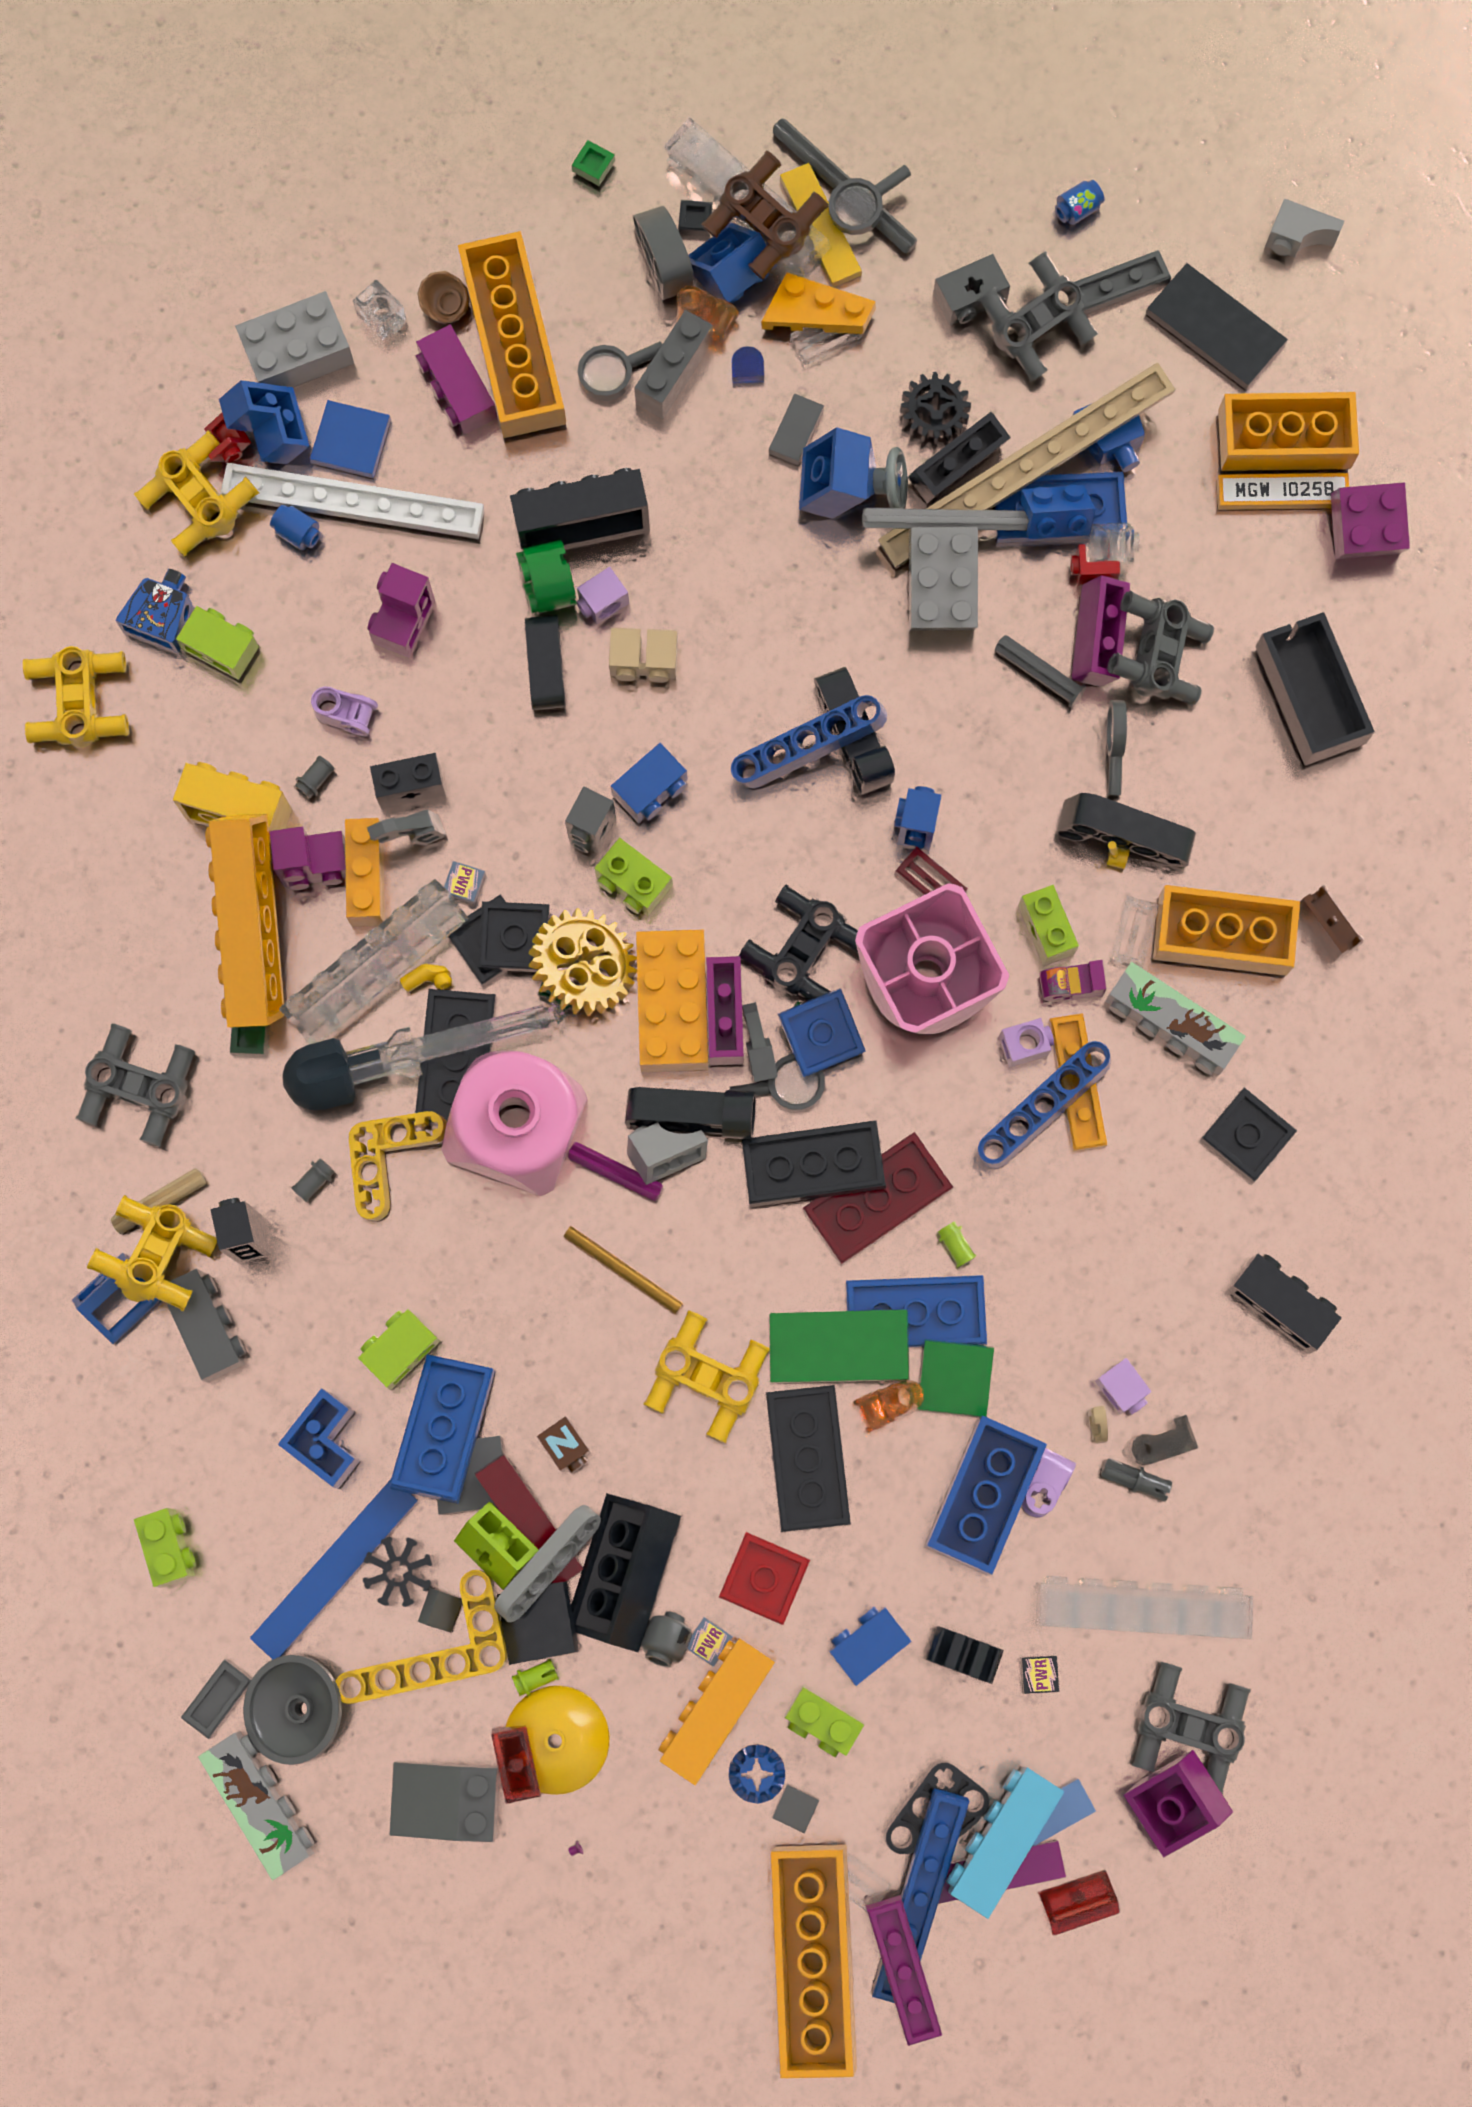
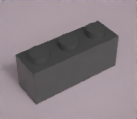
[634,310,713,419]
[166,1268,246,1383]

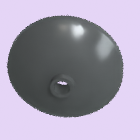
[243,1655,342,1765]

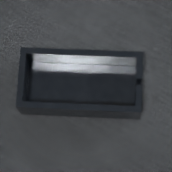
[510,468,650,551]
[1255,612,1375,765]

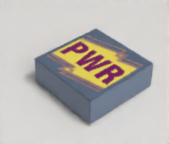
[442,861,486,905]
[687,1617,733,1667]

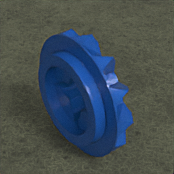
[729,1745,785,1804]

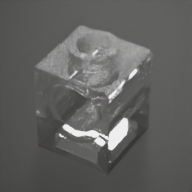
[353,279,406,340]
[1090,523,1140,563]

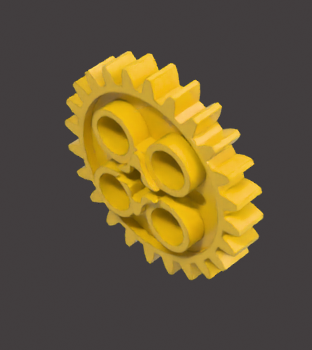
[528,908,637,1016]

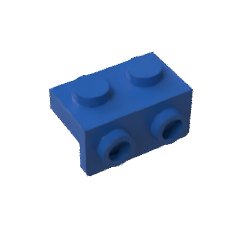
[1020,484,1096,540]

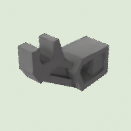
[367,809,446,846]
[742,1002,778,1082]

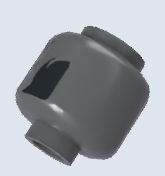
[641,1611,692,1668]

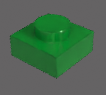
[571,140,616,186]

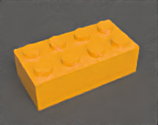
[1218,392,1359,471]
[1153,885,1300,976]
[636,929,709,1072]
[658,1638,775,1786]

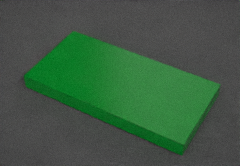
[770,1310,910,1383]

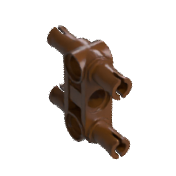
[701,150,829,280]

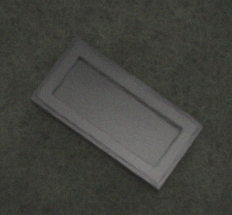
[769,393,824,466]
[181,1659,252,1739]

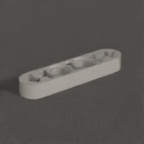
[494,1505,601,1622]

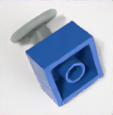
[799,427,908,519]

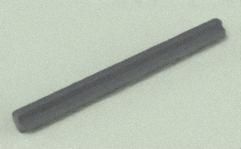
[773,118,917,254]

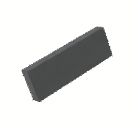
[1075,250,1171,314]

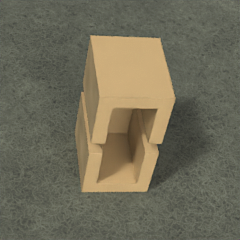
[609,628,678,683]

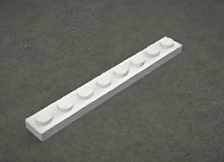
[221,463,485,539]

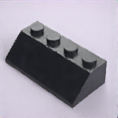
[571,1493,681,1653]

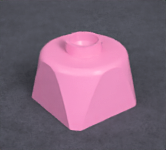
[855,883,1009,1034]
[442,1051,587,1196]

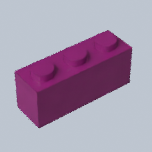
[415,324,498,435]
[1071,575,1130,687]
[706,956,744,1065]

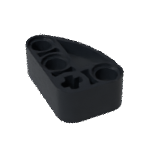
[884,1761,990,1854]

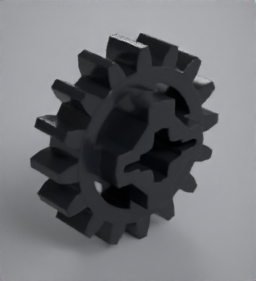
[900,372,971,444]

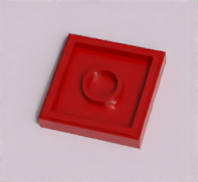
[719,1532,810,1625]

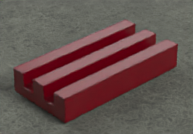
[894,846,968,896]

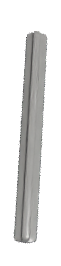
[862,508,1029,531]

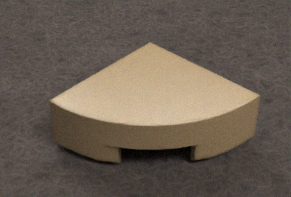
[1087,1405,1108,1444]

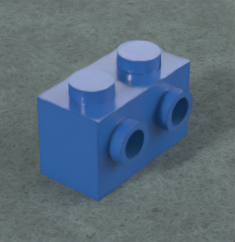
[610,743,688,824]
[894,786,941,851]
[829,1606,912,1686]

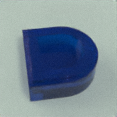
[731,346,764,382]

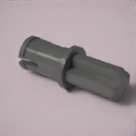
[1101,1458,1172,1502]

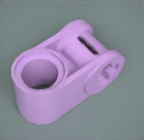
[311,686,378,737]
[1022,1448,1076,1518]

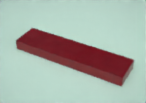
[475,1453,583,1584]

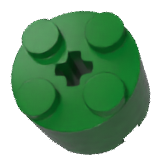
[516,540,577,614]

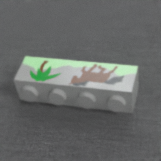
[1105,961,1246,1076]
[198,1731,314,1881]

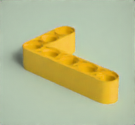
[336,1570,508,1704]

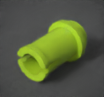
[938,1221,976,1267]
[512,1659,559,1697]

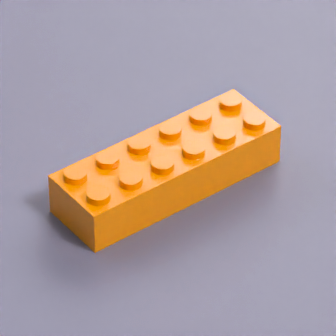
[458,231,566,438]
[205,814,285,1027]
[771,1845,857,2078]

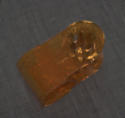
[676,285,739,343]
[853,1380,924,1433]

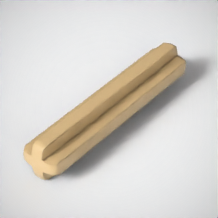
[110,1168,206,1234]

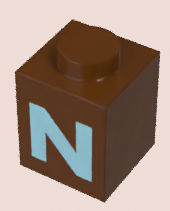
[537,1416,591,1474]

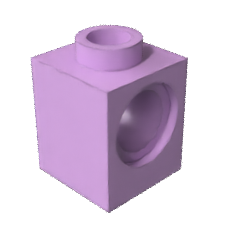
[576,567,629,624]
[999,1018,1054,1068]
[1095,1358,1152,1415]

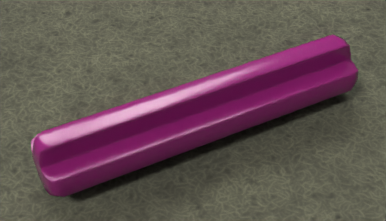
[568,1142,663,1201]

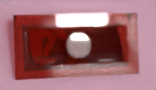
[491,1725,541,1804]
[1039,1870,1120,1935]

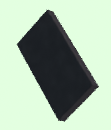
[1146,263,1288,390]
[414,989,496,1125]
[742,1120,886,1207]
[766,1385,851,1532]

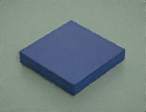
[310,400,391,479]
[777,988,866,1077]

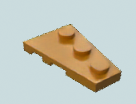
[761,272,876,334]

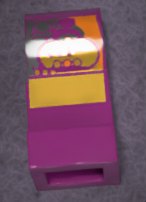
[1039,960,1107,1001]

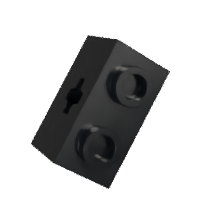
[370,753,446,809]

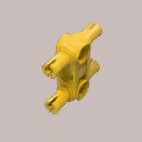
[134,430,259,556]
[23,646,129,748]
[87,1195,217,1311]
[643,1310,770,1444]

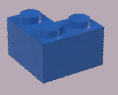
[219,380,309,464]
[278,1388,360,1489]

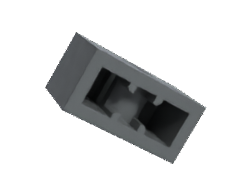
[933,254,1010,326]
[565,786,616,853]

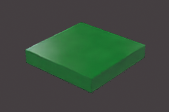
[917,1339,994,1417]

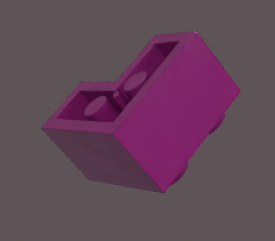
[367,563,435,658]
[269,826,346,890]

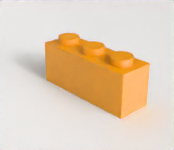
[345,818,385,927]

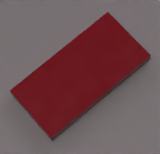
[802,1132,954,1265]

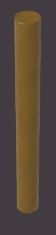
[563,1226,683,1315]

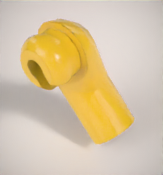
[400,964,452,992]

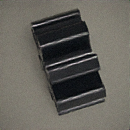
[363,1537,436,1607]
[926,1626,1004,1684]

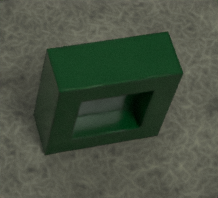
[230,1026,268,1057]

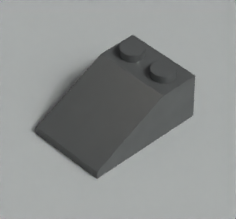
[389,1762,500,1842]

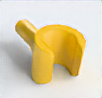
[1107,841,1129,869]

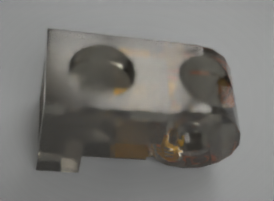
[1129,1415,1198,1466]

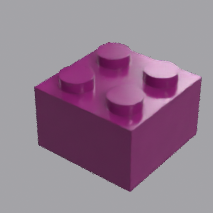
[1331,482,1410,559]
[1124,1750,1233,1858]

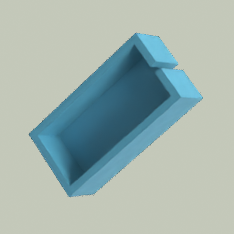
[946,1767,1064,1919]

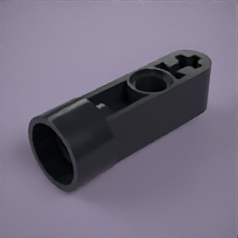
[625,1087,756,1139]

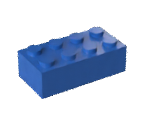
[924,1415,1047,1575]

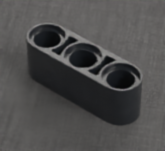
[525,615,566,710]

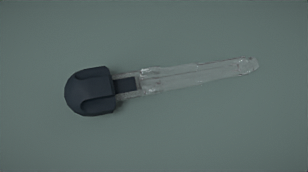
[282,1003,566,1110]

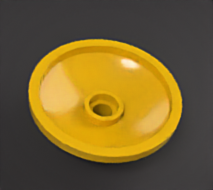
[504,1686,610,1795]

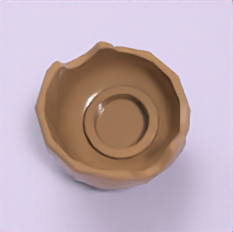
[417,271,470,324]

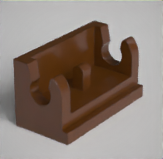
[1299,885,1364,962]

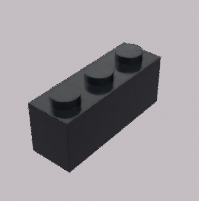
[908,411,1011,503]
[210,1198,271,1263]
[1228,1253,1342,1353]

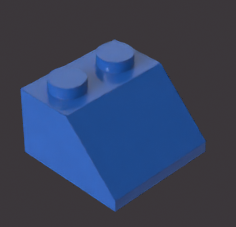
[688,223,777,304]

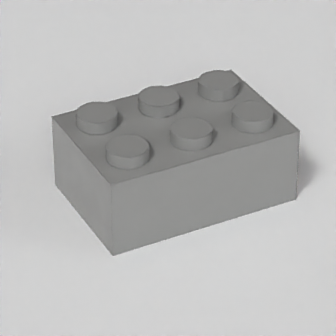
[235,291,354,387]
[909,527,978,631]

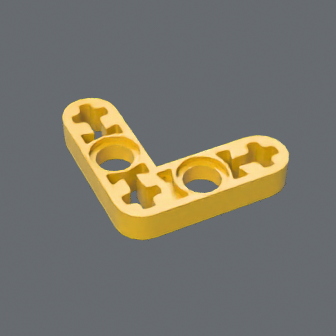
[349,1111,447,1221]

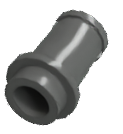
[294,756,335,799]
[291,1158,335,1202]

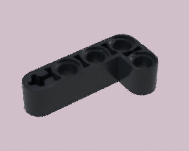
[814,667,895,795]
[1056,793,1196,867]

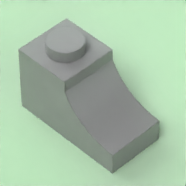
[1265,198,1344,257]
[627,1123,708,1185]

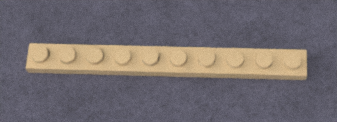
[878,362,1176,569]

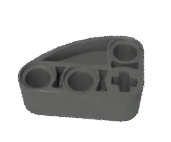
[633,205,694,300]

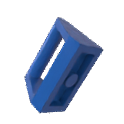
[72,1253,161,1345]

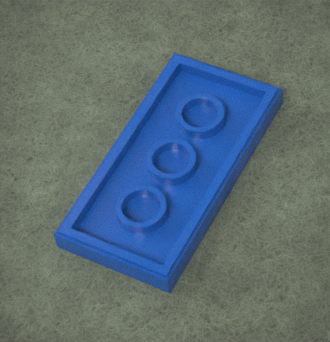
[994,472,1128,543]
[846,1275,987,1348]
[389,1354,495,1504]

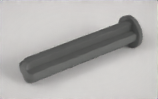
[995,635,1087,708]

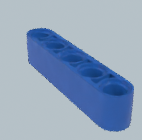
[731,695,887,789]
[978,1041,1111,1169]

